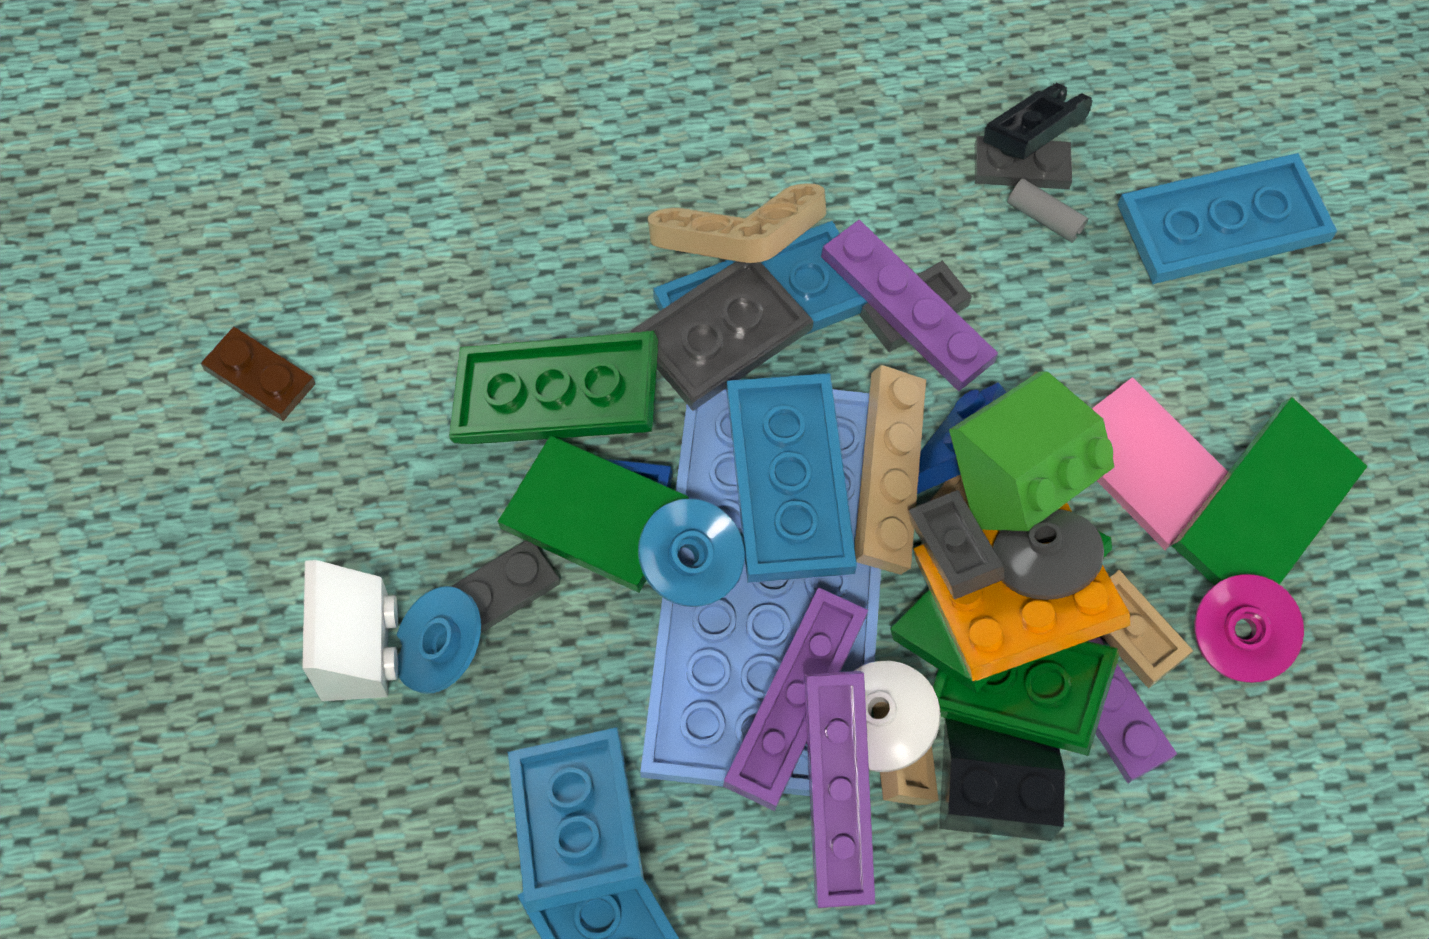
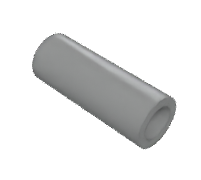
[1007,178,1089,243]

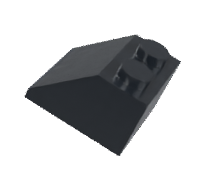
[939,719,1065,841]

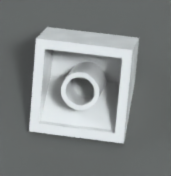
[302,560,398,701]

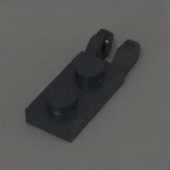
[983,83,1093,160]

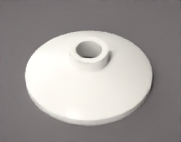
[854,661,941,772]

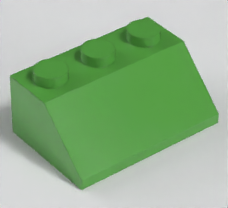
[949,371,1115,531]

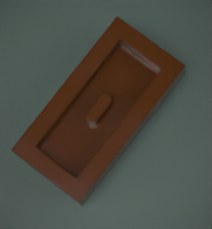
[201,326,316,421]

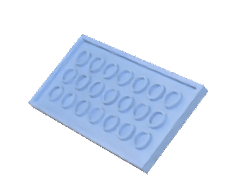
[640,379,881,796]

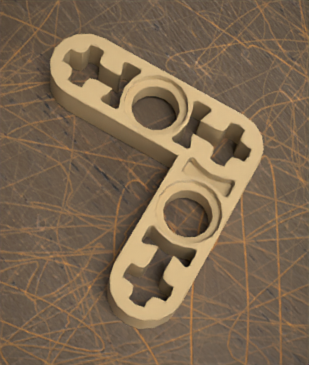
[648,183,827,263]

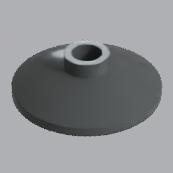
[993,509,1104,600]

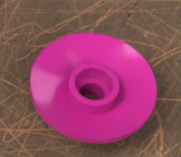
[1194,574,1304,683]

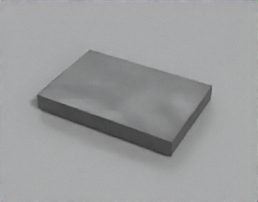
[631,261,814,411]

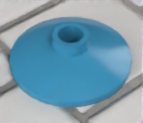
[638,499,745,607]
[397,586,481,694]

